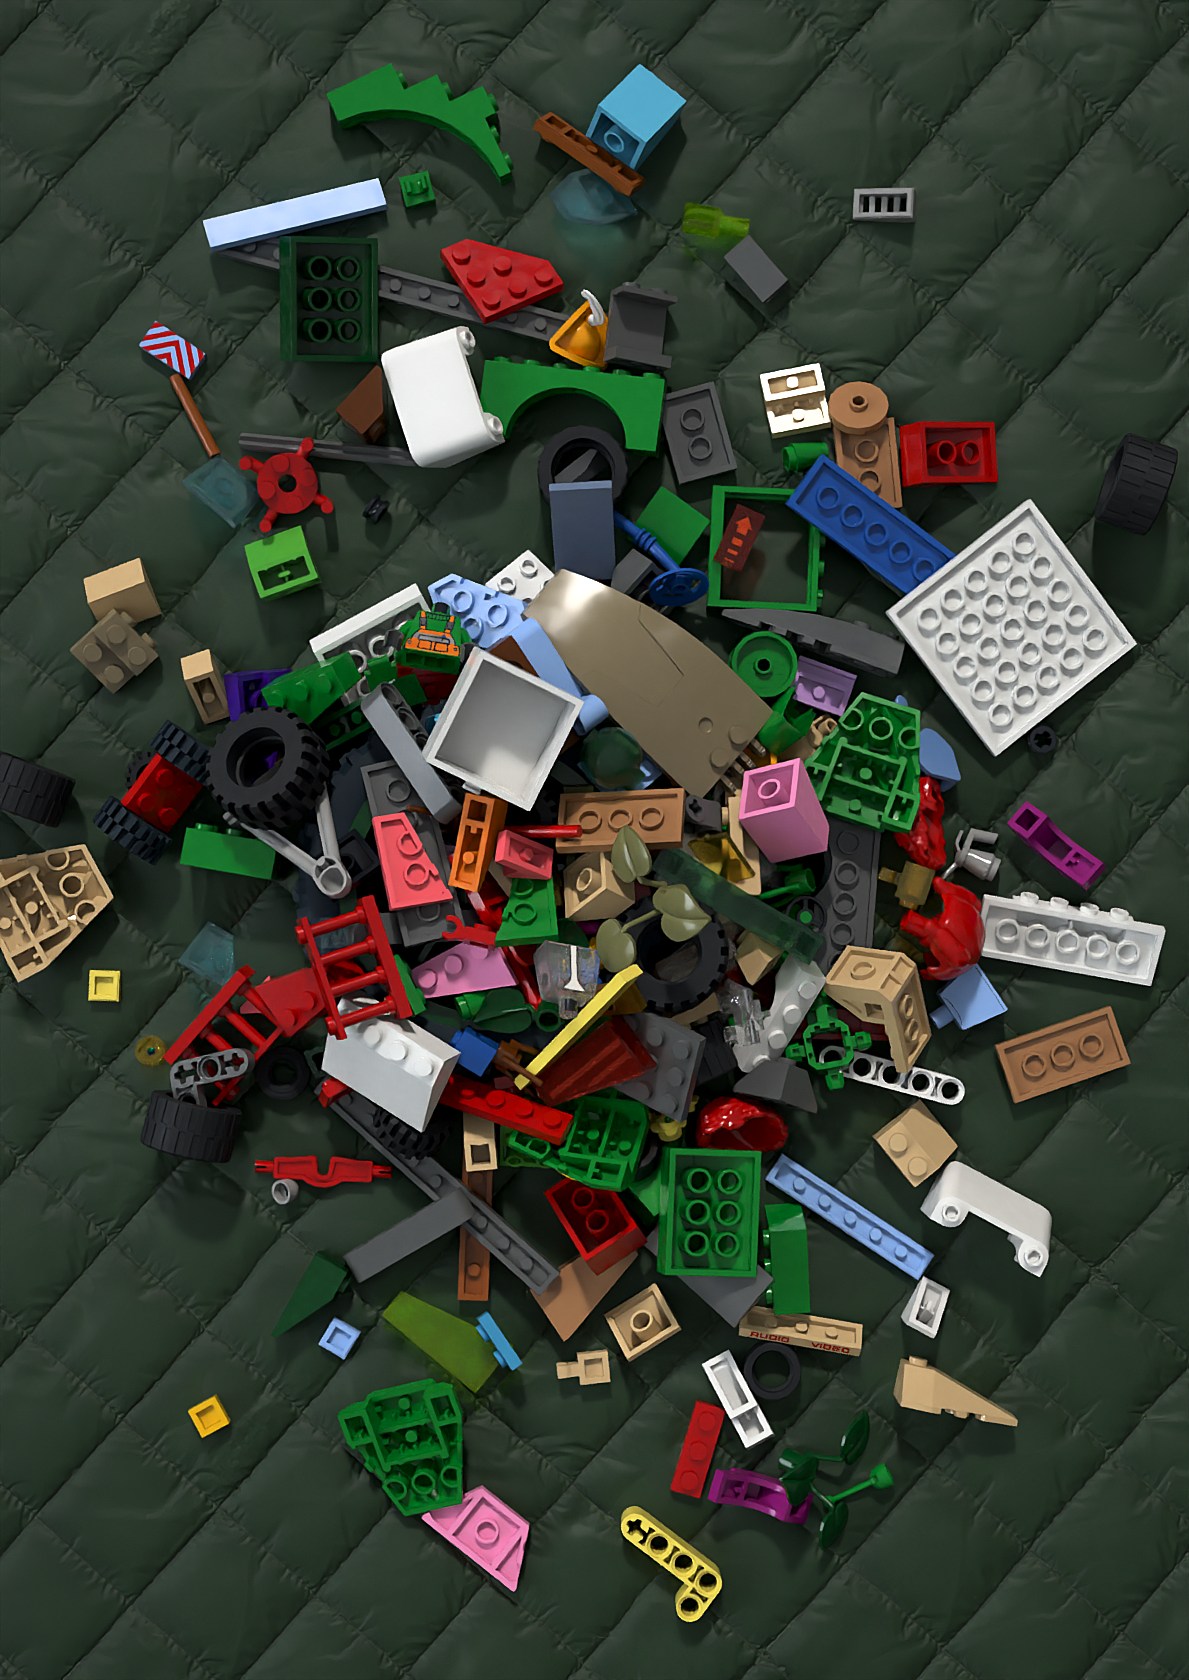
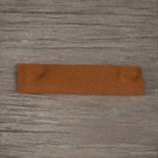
[532,112,646,197]

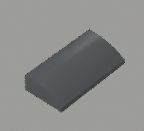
[644,1223,776,1328]

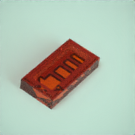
[712,504,765,573]

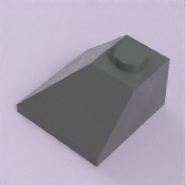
[611,549,682,616]
[733,1057,818,1113]

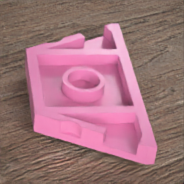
[421,1485,530,1592]

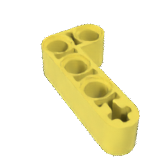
[621,1506,722,1622]

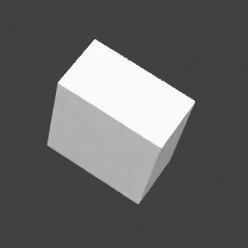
[421,646,584,812]

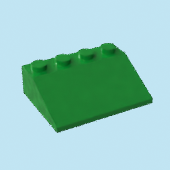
[657,1146,761,1277]

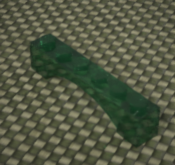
[651,848,825,965]

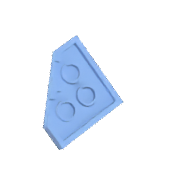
[428,574,528,669]

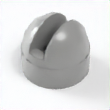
[272,1179,299,1204]

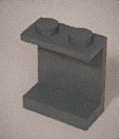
[603,282,678,373]

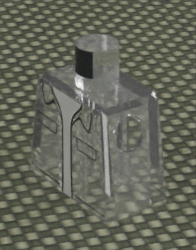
[533,940,600,1019]

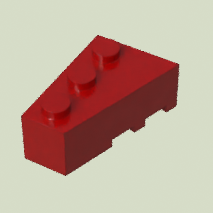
[254,958,365,1037]

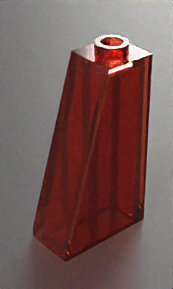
[531,1015,657,1107]

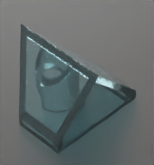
[178,921,236,986]

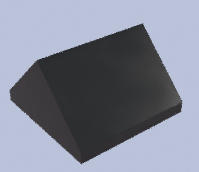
[313,828,381,903]

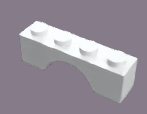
[732,953,827,1073]

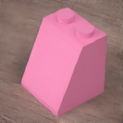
[738,758,829,863]

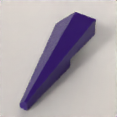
[223,669,292,784]

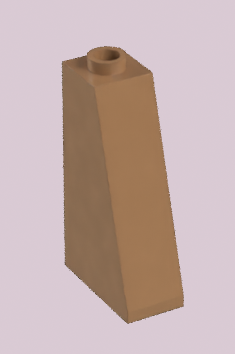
[530,1249,639,1341]

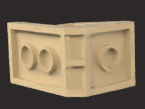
[823,945,932,1074]

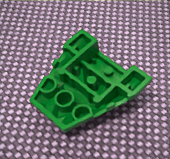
[803,692,920,833]
[509,1082,650,1192]
[337,1378,463,1516]

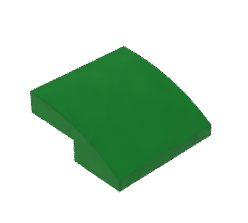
[626,486,711,566]

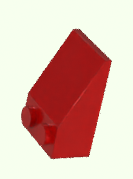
[899,421,998,487]

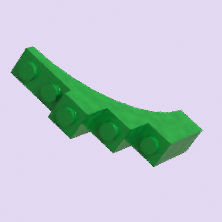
[326,63,514,186]

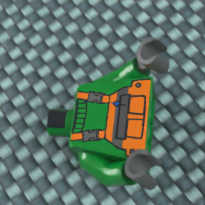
[383,602,479,675]

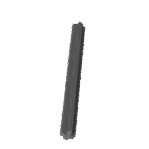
[239,433,417,467]

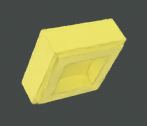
[88,970,122,1002]

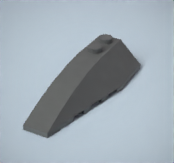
[720,608,905,680]

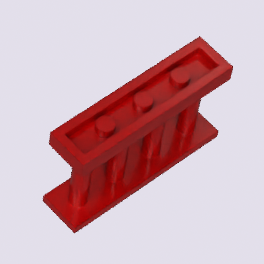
[294,894,413,1040]
[163,964,288,1106]

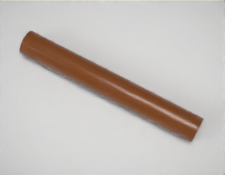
[169,373,221,459]

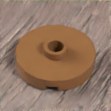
[828,381,889,435]

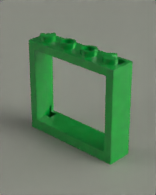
[706,485,826,614]

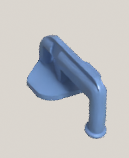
[892,695,961,792]

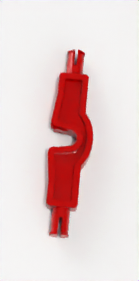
[255,1155,392,1187]

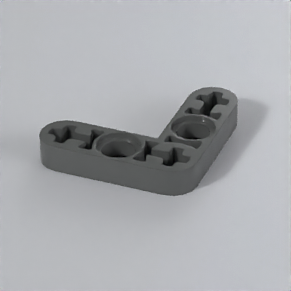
[170,1048,255,1107]

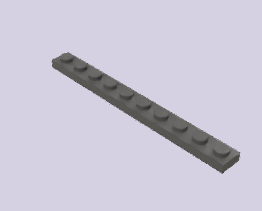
[313,1073,561,1296]

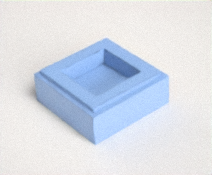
[319,1316,361,1359]

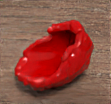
[892,776,947,871]
[695,1095,789,1153]

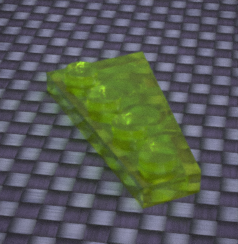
[382,1291,514,1393]

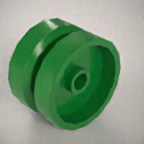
[726,631,798,702]

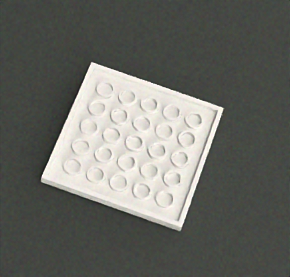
[885,499,1137,756]

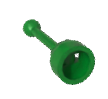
[823,1462,895,1508]

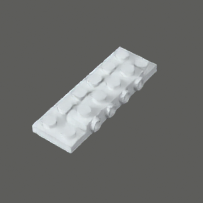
[980,892,1166,986]

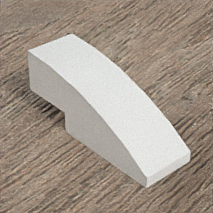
[702,1350,775,1450]

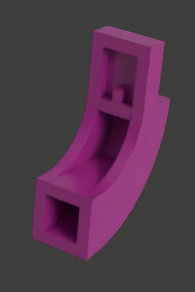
[1006,801,1107,891]
[708,1467,814,1524]

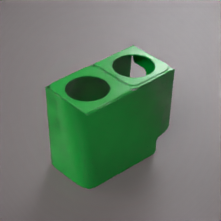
[754,685,816,756]

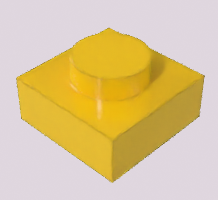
[188,1394,231,1438]

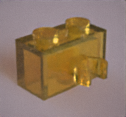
[878,861,935,911]

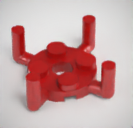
[239,437,334,532]

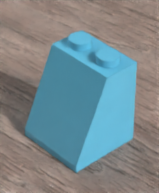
[585,64,686,171]

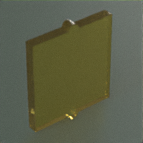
[687,832,756,886]

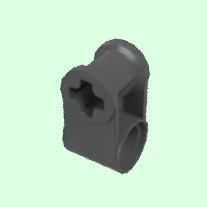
[684,795,723,839]

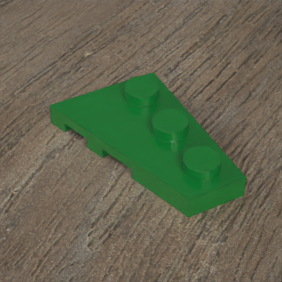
[495,872,559,948]

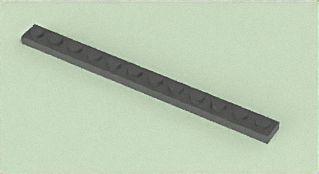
[217,237,571,344]

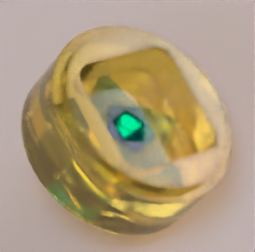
[135,1035,167,1068]

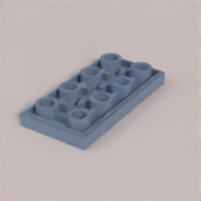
[549,480,616,580]

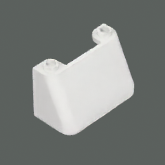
[381,326,505,468]
[920,1161,1052,1277]

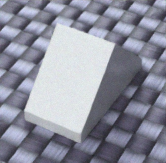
[901,1276,950,1338]

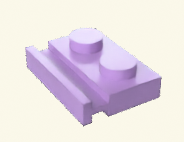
[788,655,857,718]

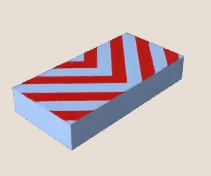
[139,321,207,381]

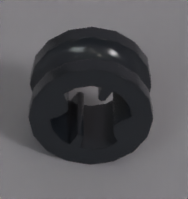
[362,494,390,525]
[1027,726,1057,754]

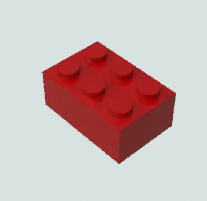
[544,1177,648,1276]

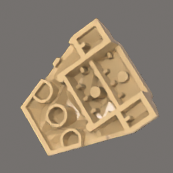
[0,844,114,983]

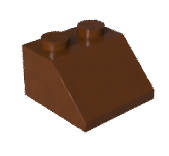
[335,365,388,445]

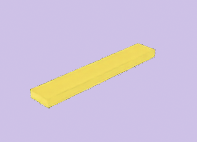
[514,964,643,1090]

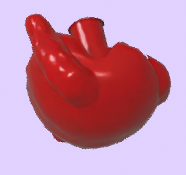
[900,876,986,981]

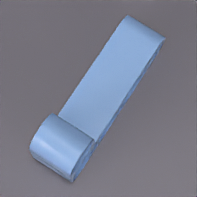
[504,618,609,736]

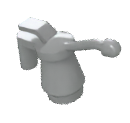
[933,828,1001,888]

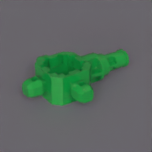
[785,971,872,1091]

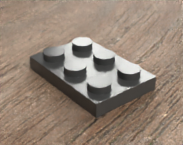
[662,381,737,486]

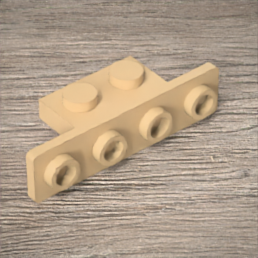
[721,777,761,897]

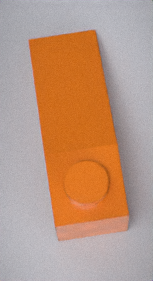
[448,791,509,892]

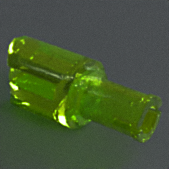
[681,202,750,238]

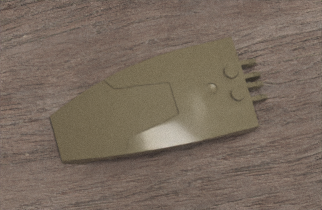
[520,569,773,798]

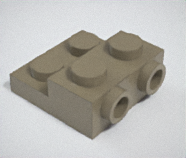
[70,608,159,694]

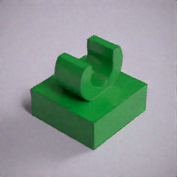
[399,170,436,210]

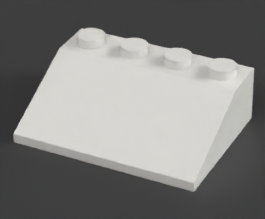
[309,583,462,706]
[321,989,461,1133]

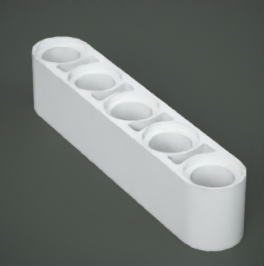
[817,1044,965,1105]

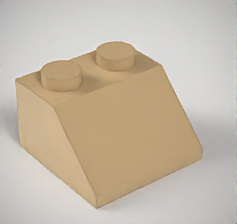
[563,851,635,921]
[872,1099,958,1187]

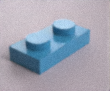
[475,1311,523,1371]

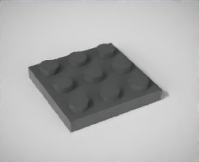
[603,1007,707,1123]

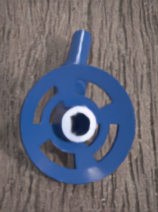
[613,509,709,606]

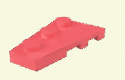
[372,812,453,911]

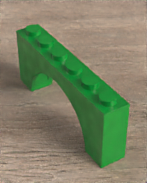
[480,357,667,458]

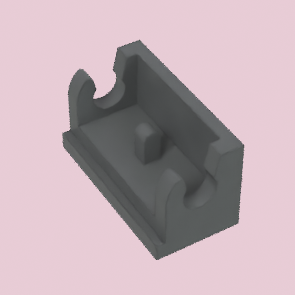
[724,234,790,303]

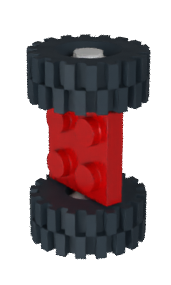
[92,719,210,865]

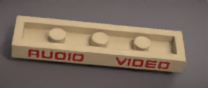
[739,1306,862,1356]

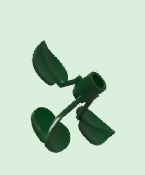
[474,918,616,1051]
[778,1410,870,1552]

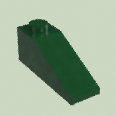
[271,1250,351,1338]

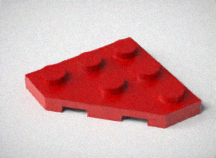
[440,239,564,324]

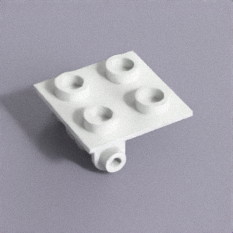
[485,550,554,605]

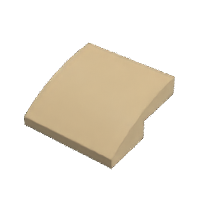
[760,363,831,439]

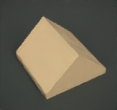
[84,558,162,624]
[604,1283,682,1362]

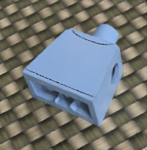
[929,963,1008,1030]

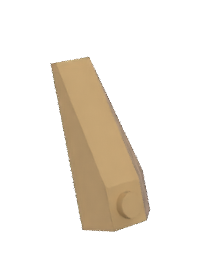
[893,1356,1018,1426]

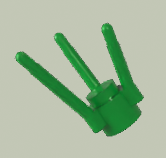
[754,863,816,912]

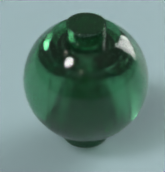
[580,727,646,791]

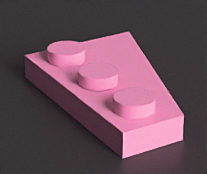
[411,931,519,999]

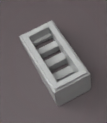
[853,188,917,223]

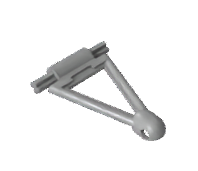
[223,749,352,899]

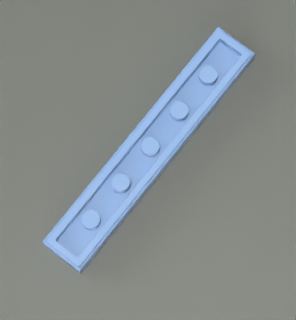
[203,178,387,252]
[765,1153,934,1280]

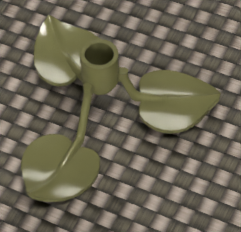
[596,825,712,972]

